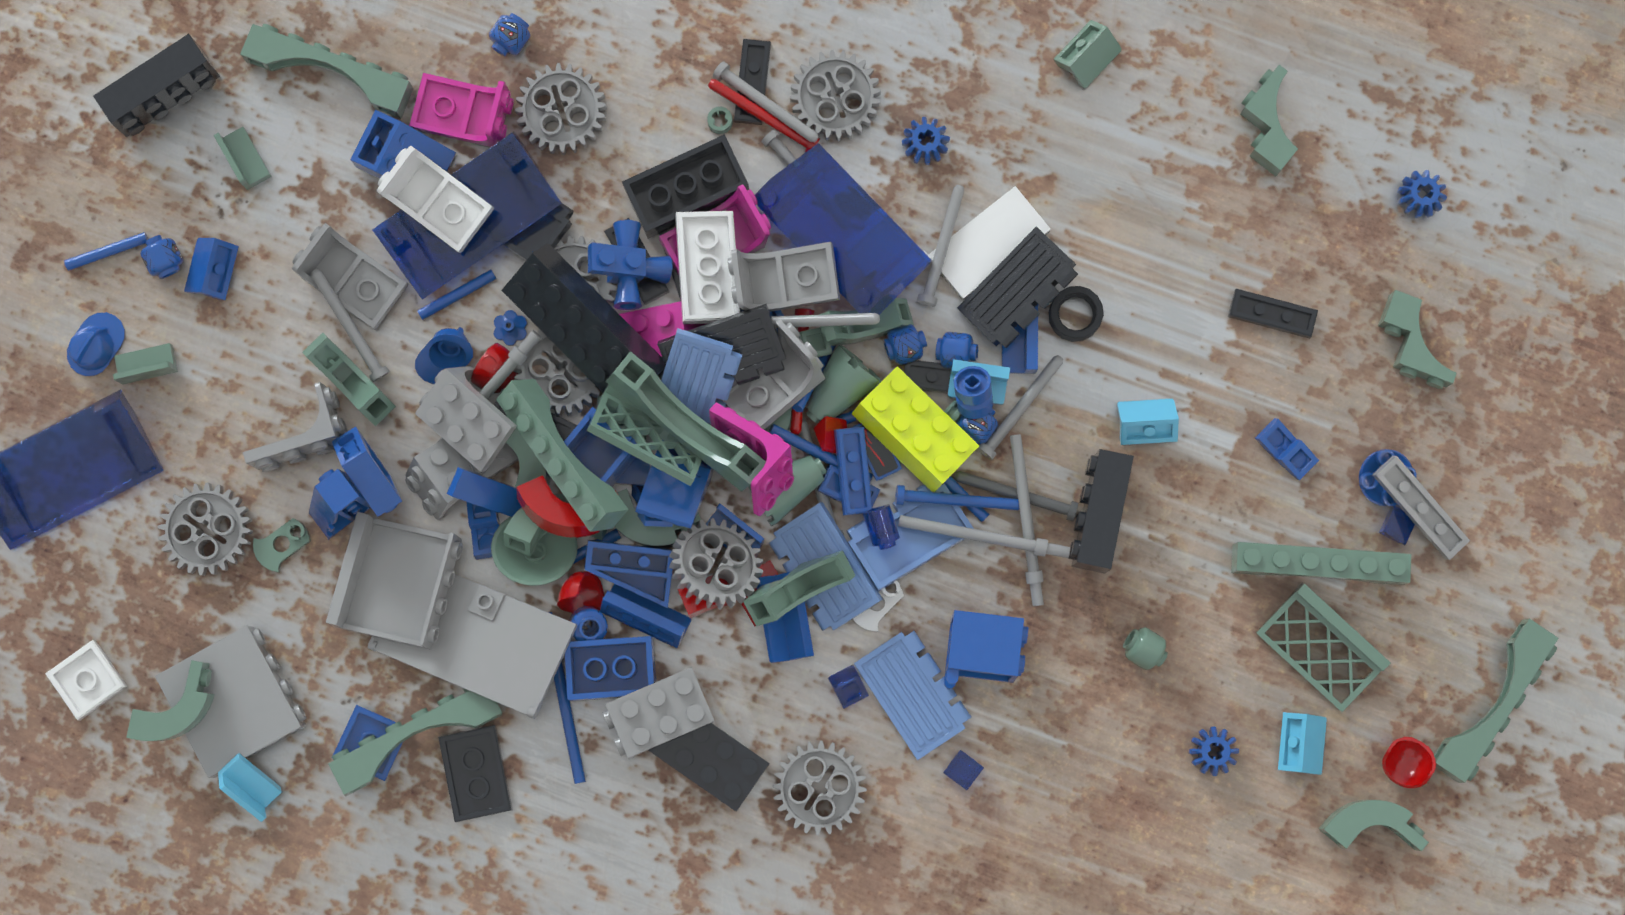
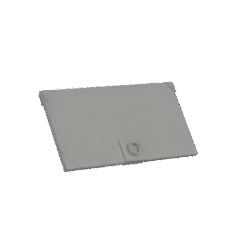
[368,574,578,719]

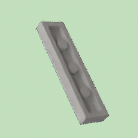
[1372,456,1470,560]

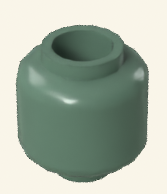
[1123,627,1168,670]

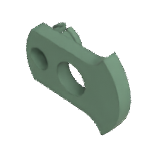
[253,518,311,573]

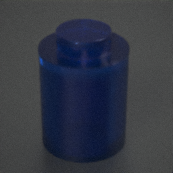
[862,504,900,550]

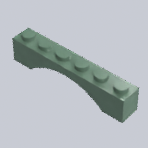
[240,24,414,119]
[606,351,766,492]
[496,379,629,532]
[1231,542,1412,585]
[1434,618,1559,783]
[328,688,502,797]

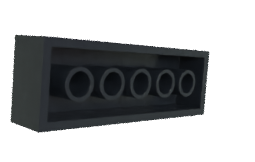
[501,243,666,393]

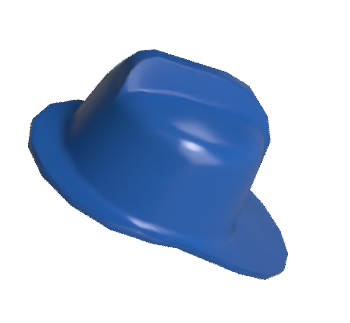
[67,312,125,376]
[415,327,473,384]

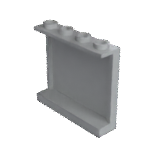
[326,512,463,650]
[155,625,307,778]

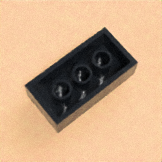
[93,33,220,137]
[622,134,749,239]
[1068,449,1134,574]
[648,723,770,812]

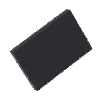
[438,725,513,822]

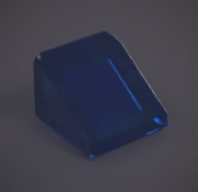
[1379,506,1415,546]
[828,665,869,709]
[943,750,984,791]

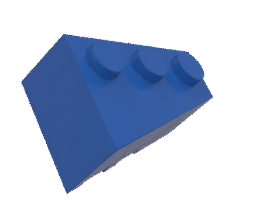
[309,469,371,540]
[584,540,674,608]

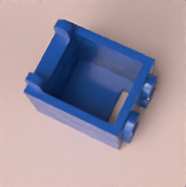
[564,407,637,487]
[944,610,1028,689]

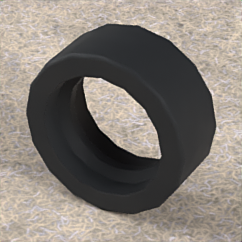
[1048,286,1104,342]

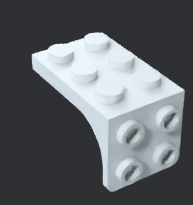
[377,146,494,253]

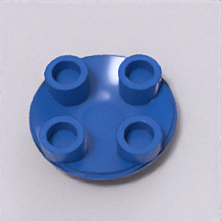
[1359,449,1417,506]

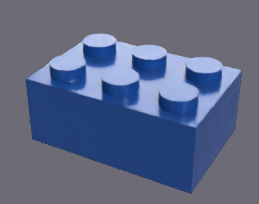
[565,636,656,701]

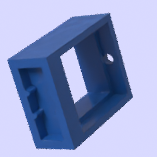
[331,427,402,517]

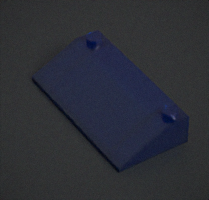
[372,131,562,300]
[755,143,933,315]
[0,389,164,550]

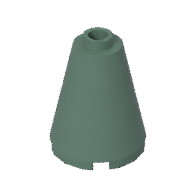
[806,345,882,424]
[748,455,827,526]

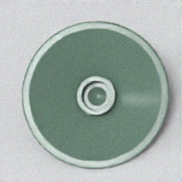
[491,517,578,586]

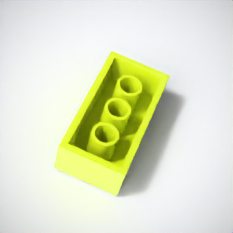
[852,366,979,492]

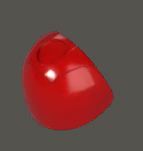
[470,343,518,393]
[557,571,604,613]
[1382,737,1436,788]

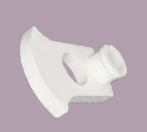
[853,580,904,632]

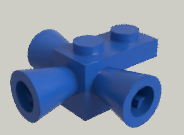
[588,220,672,310]

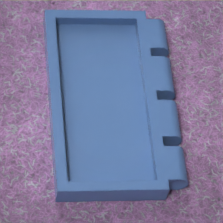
[661,328,742,425]
[846,484,974,592]
[769,502,883,631]
[854,631,971,760]

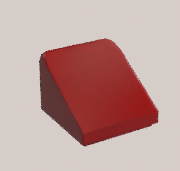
[814,416,847,453]

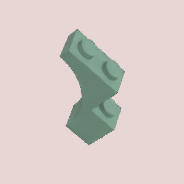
[1240,65,1298,177]
[1378,290,1457,389]
[743,550,856,626]

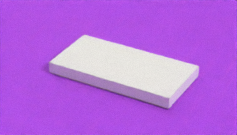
[929,186,1051,300]
[675,211,740,324]

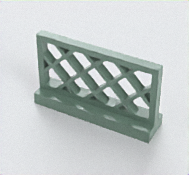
[587,384,702,486]
[1256,582,1391,712]

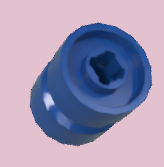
[953,366,994,419]

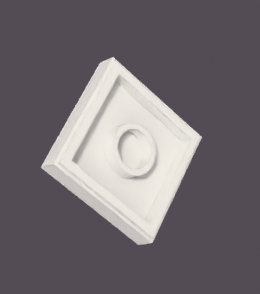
[45,640,128,720]

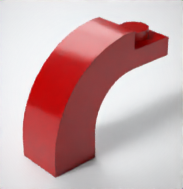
[517,475,618,538]

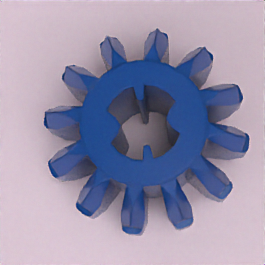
[902,116,950,165]
[1397,170,1447,218]
[1189,726,1239,776]

